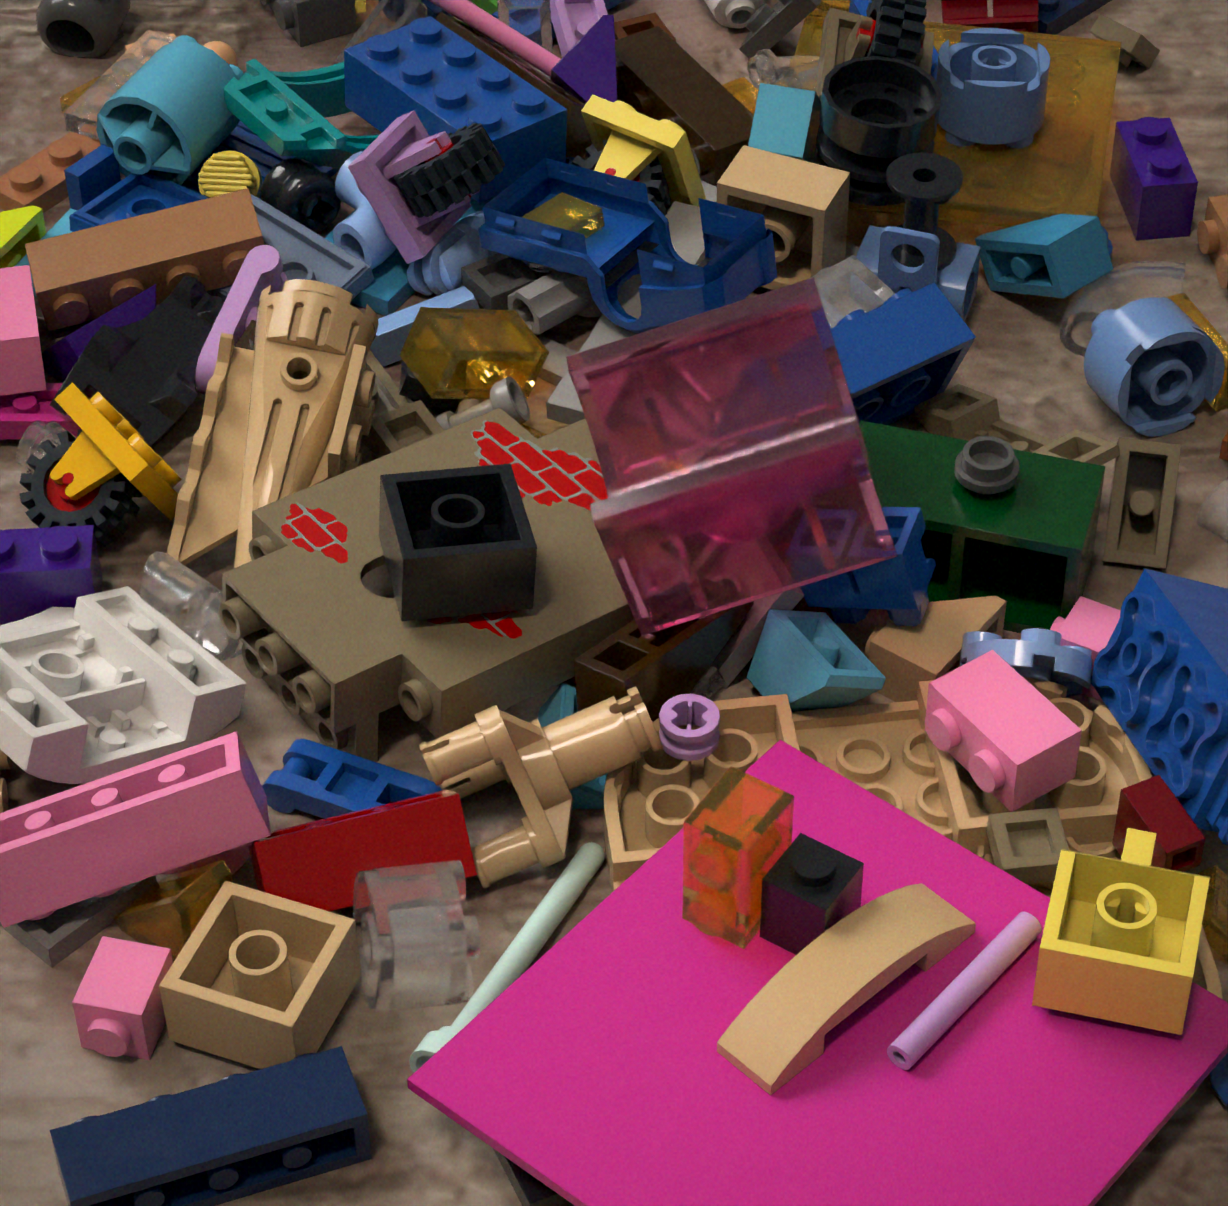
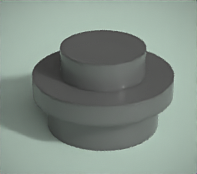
[954,436,1020,495]

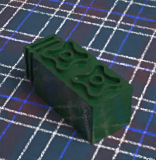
[763,420,1105,633]

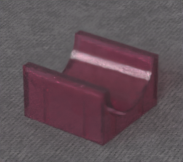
[566,277,898,635]

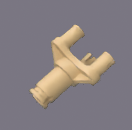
[419,686,663,889]

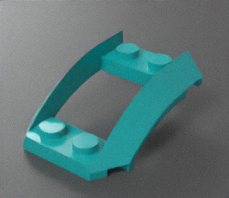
[223,59,380,169]

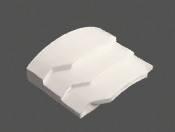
[0,586,247,784]

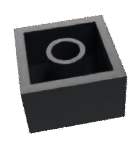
[379,464,537,621]

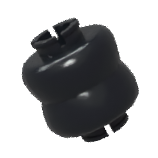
[261,157,341,234]

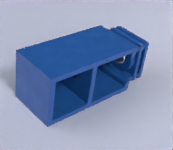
[1091,568,1228,845]

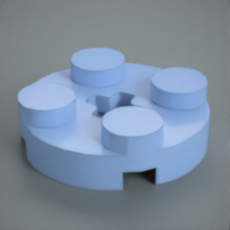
[959,628,1093,697]

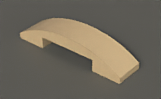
[717,883,976,1096]

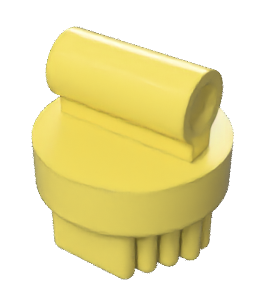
[198,151,263,198]

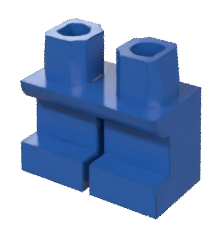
[785,505,936,626]

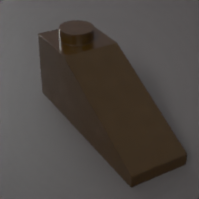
[574,574,754,722]

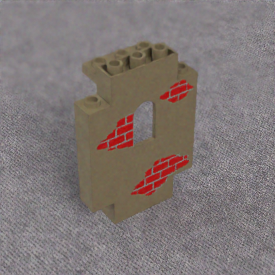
[218,408,713,762]

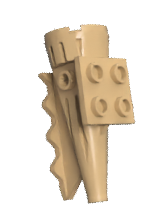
[165,279,378,569]

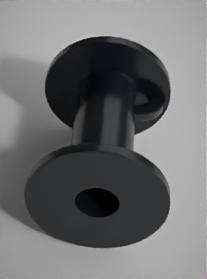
[886,153,963,271]

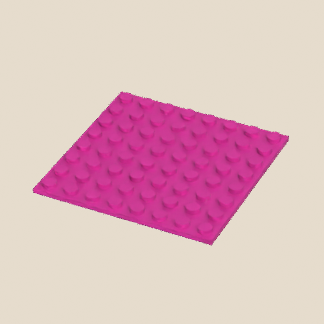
[407,740,1228,1206]

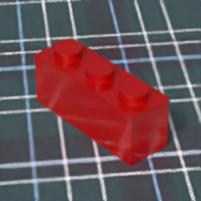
[248,790,477,916]

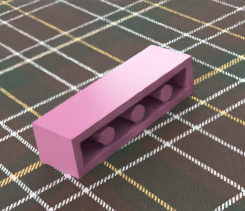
[0,731,271,928]

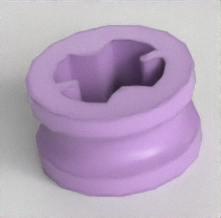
[659,693,720,761]

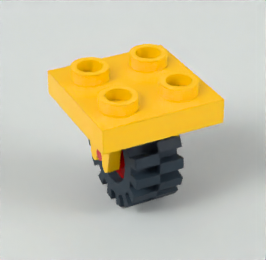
[19,382,182,546]

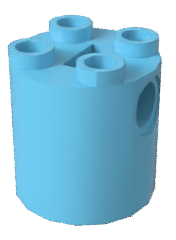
[96,35,244,185]

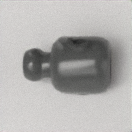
[36,0,131,58]

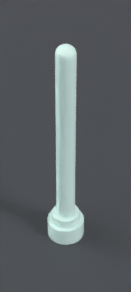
[409,842,605,1073]

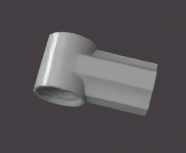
[508,270,603,338]

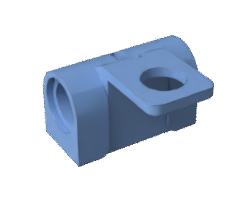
[850,225,981,321]

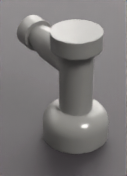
[436,377,530,431]

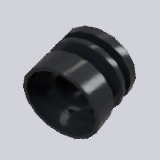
[813,56,942,206]

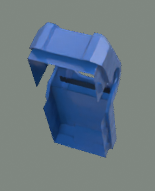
[478,158,777,336]

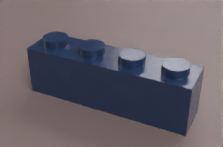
[50,1046,372,1206]

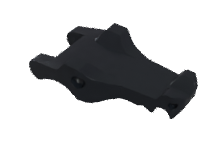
[50,275,225,449]

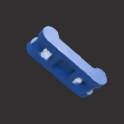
[262,738,443,819]

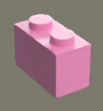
[925,649,1082,812]

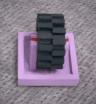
[348,110,505,264]

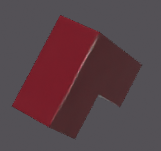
[1112,775,1206,872]

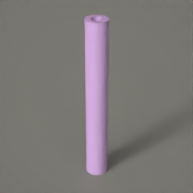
[887,911,1042,1070]

